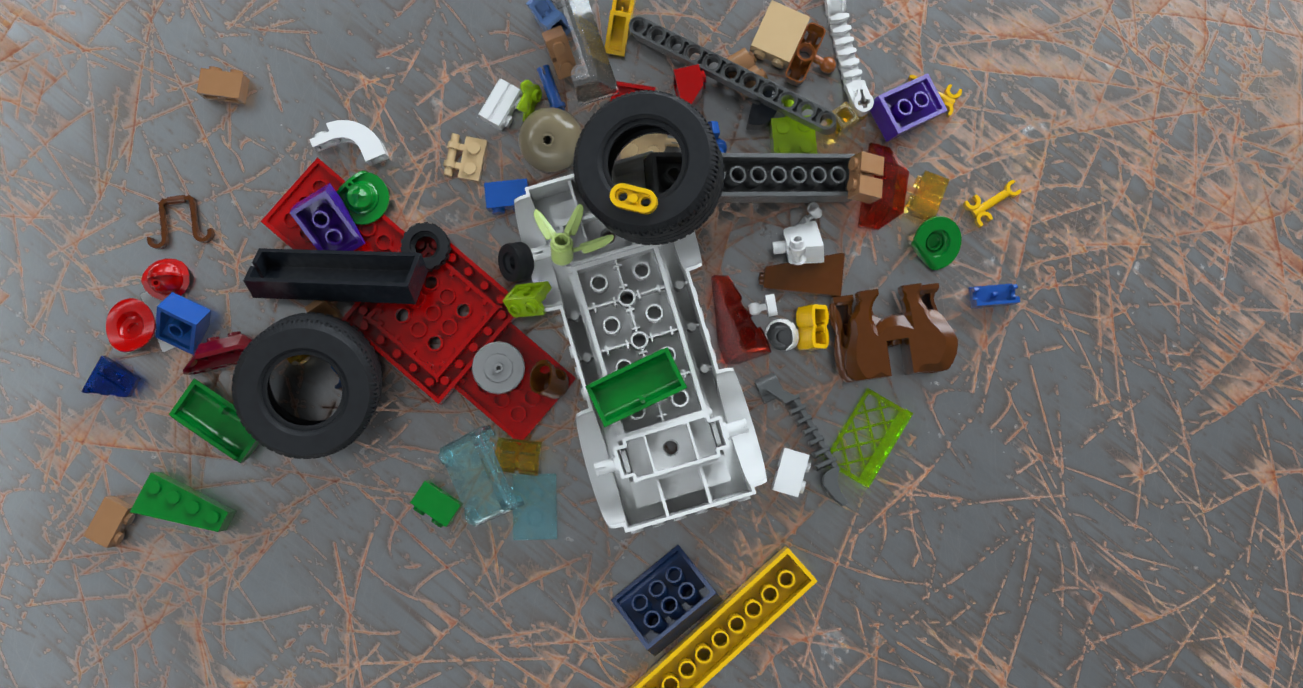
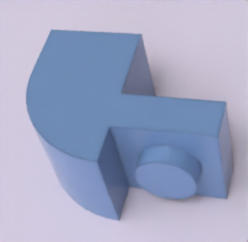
[526,0,574,35]

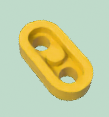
[610,183,658,215]

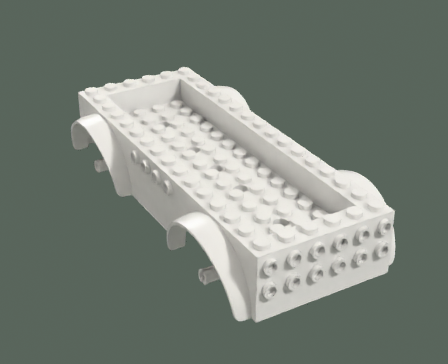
[514,150,767,534]

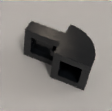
[746,90,777,131]

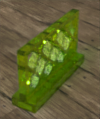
[824,388,913,489]

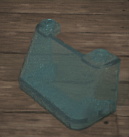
[438,425,525,527]

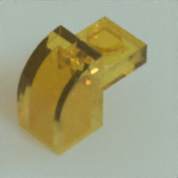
[824,101,868,137]

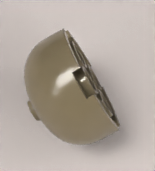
[518,107,582,172]

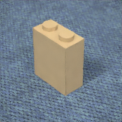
[750,0,810,69]

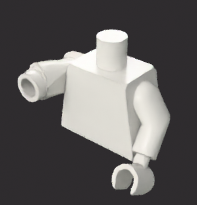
[772,202,824,265]

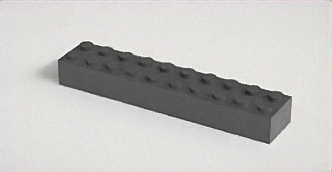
[643,152,856,203]

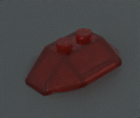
[858,142,909,230]

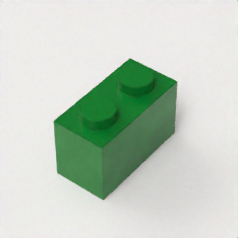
[410,480,464,528]

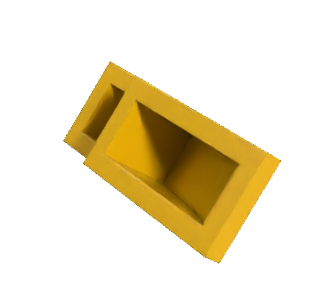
[604,0,636,56]

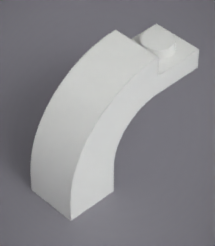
[309,120,389,166]

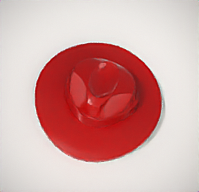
[106,298,156,352]

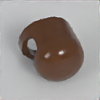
[530,360,569,399]

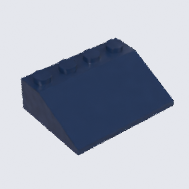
[611,545,723,656]

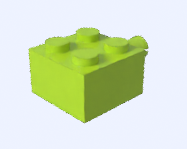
[769,100,818,154]

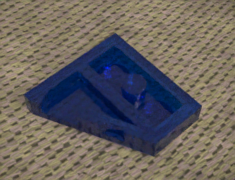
[81,356,141,397]

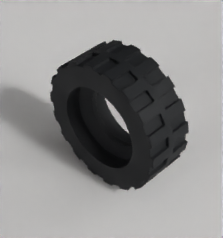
[401,222,451,272]

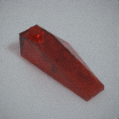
[711,275,772,364]

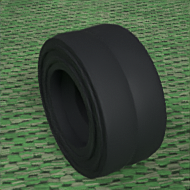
[498,242,534,282]

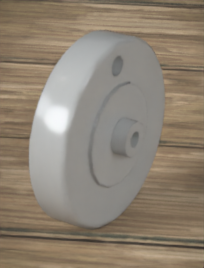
[472,342,525,394]

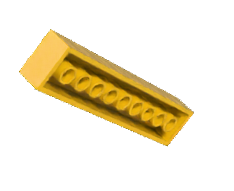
[629,546,818,688]

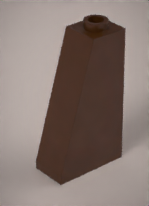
[758,253,845,298]

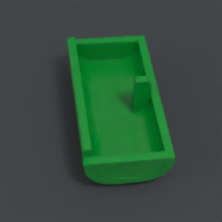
[585,347,687,427]
[169,378,259,463]

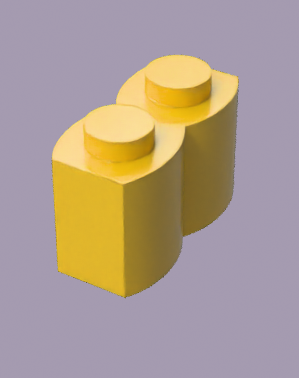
[796,304,829,351]

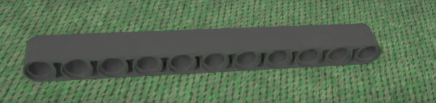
[629,16,837,135]

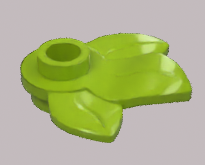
[516,80,542,122]

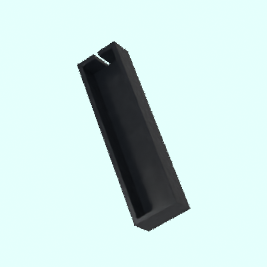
[243,248,428,304]

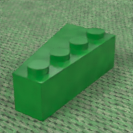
[130,472,237,532]

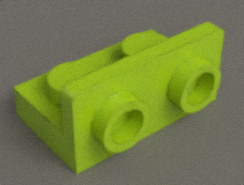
[503,281,552,317]

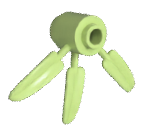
[534,204,614,265]

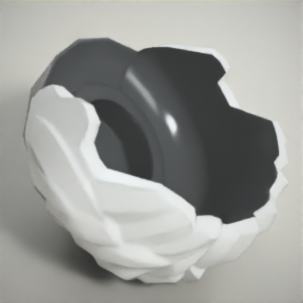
[765,318,799,351]

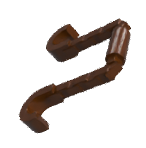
[147,194,215,250]

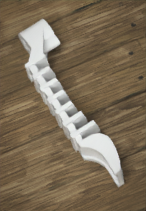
[824,0,874,117]

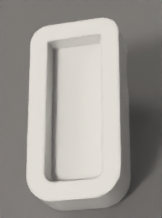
[748,294,778,317]

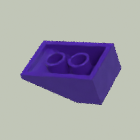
[870,73,948,143]
[289,183,365,251]

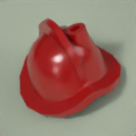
[141,258,189,300]

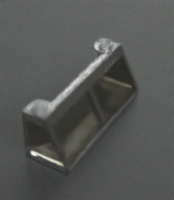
[551,0,620,107]

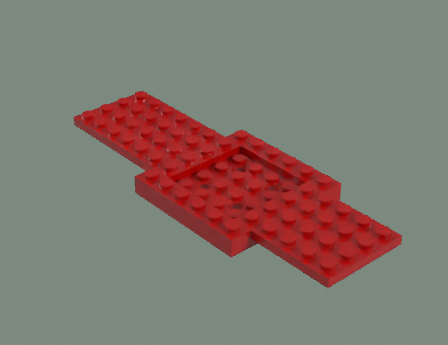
[260,157,577,444]

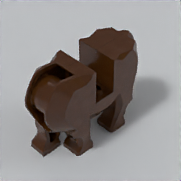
[828,283,958,383]

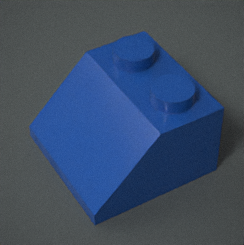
[155,292,211,355]

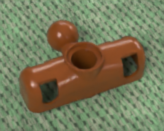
[785,22,836,86]

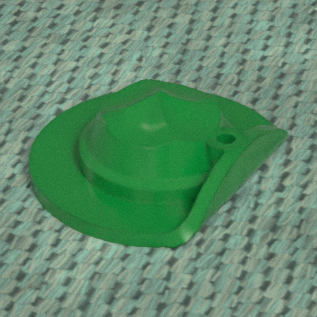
[336,170,390,225]
[911,216,962,270]

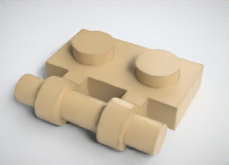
[443,133,488,183]

